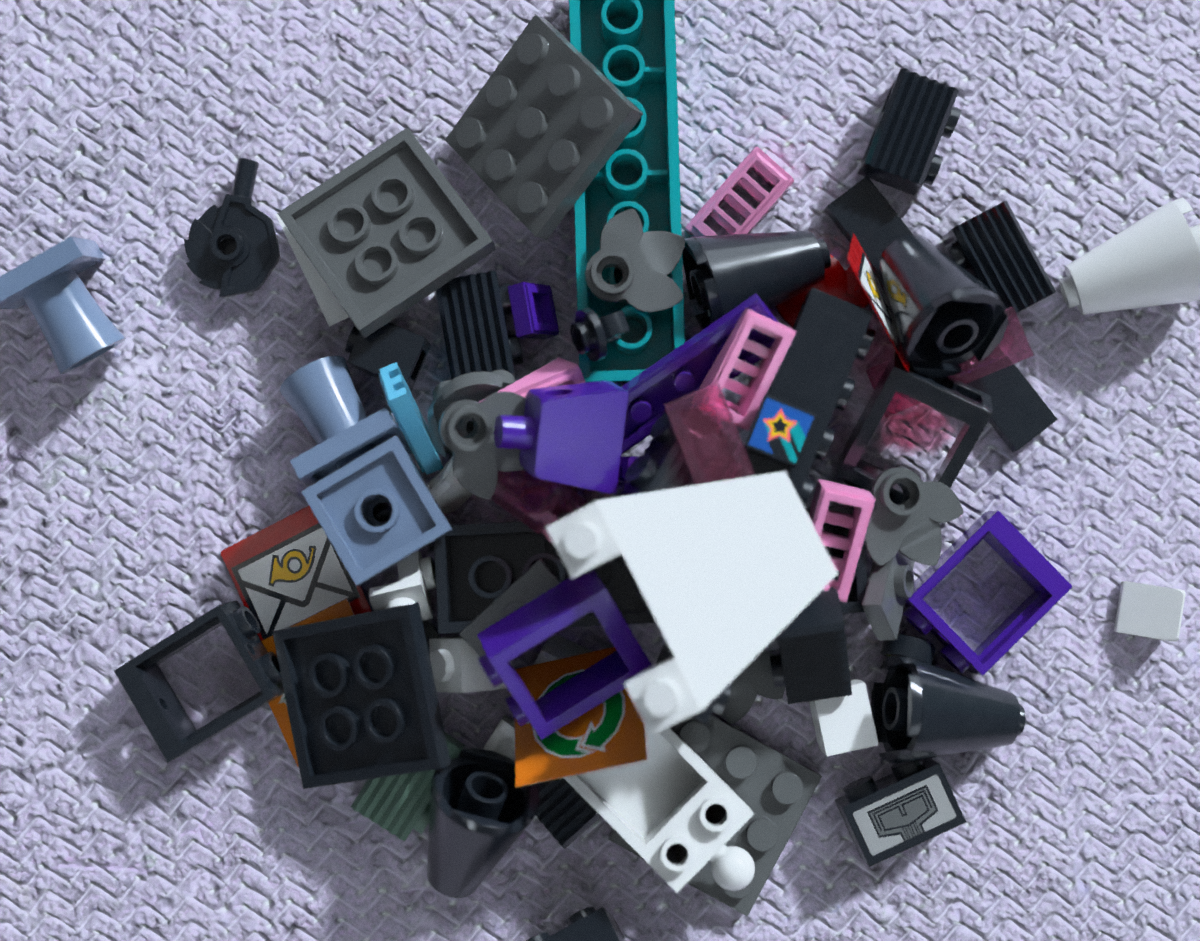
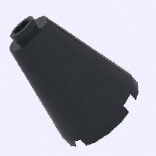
[682,230,831,330]
[880,235,1009,378]
[871,655,1026,763]
[427,748,540,898]

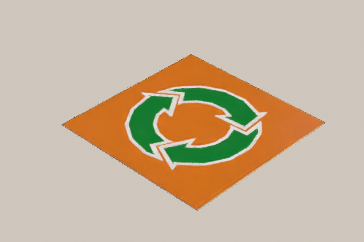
[515,641,647,787]

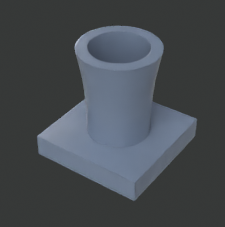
[0,236,126,375]
[280,356,412,487]
[301,436,453,586]

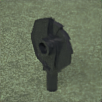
[184,158,280,298]

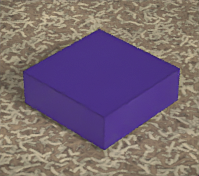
[508,282,559,339]

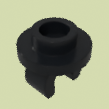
[570,308,630,362]

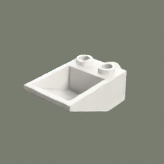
[564,726,755,893]

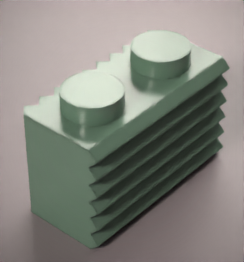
[351,732,465,841]

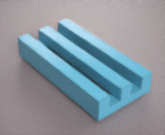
[378,362,443,475]

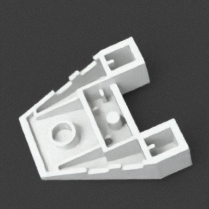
[546,471,838,736]

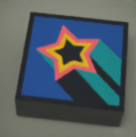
[743,394,817,468]

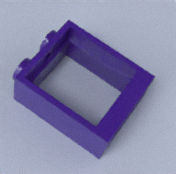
[902,510,1073,676]
[477,570,652,740]

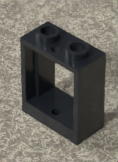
[836,351,993,504]
[114,600,284,762]

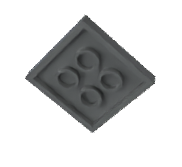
[445,14,643,240]
[277,127,496,339]
[608,714,822,917]

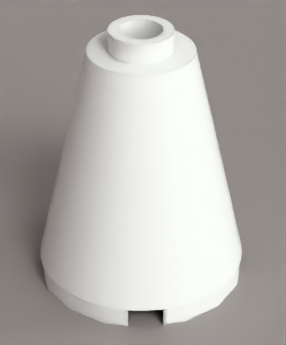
[1058,198,1200,315]

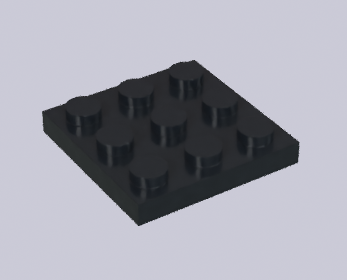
[272,602,451,789]

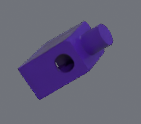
[494,381,629,494]

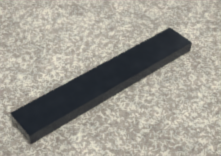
[824,176,1058,452]

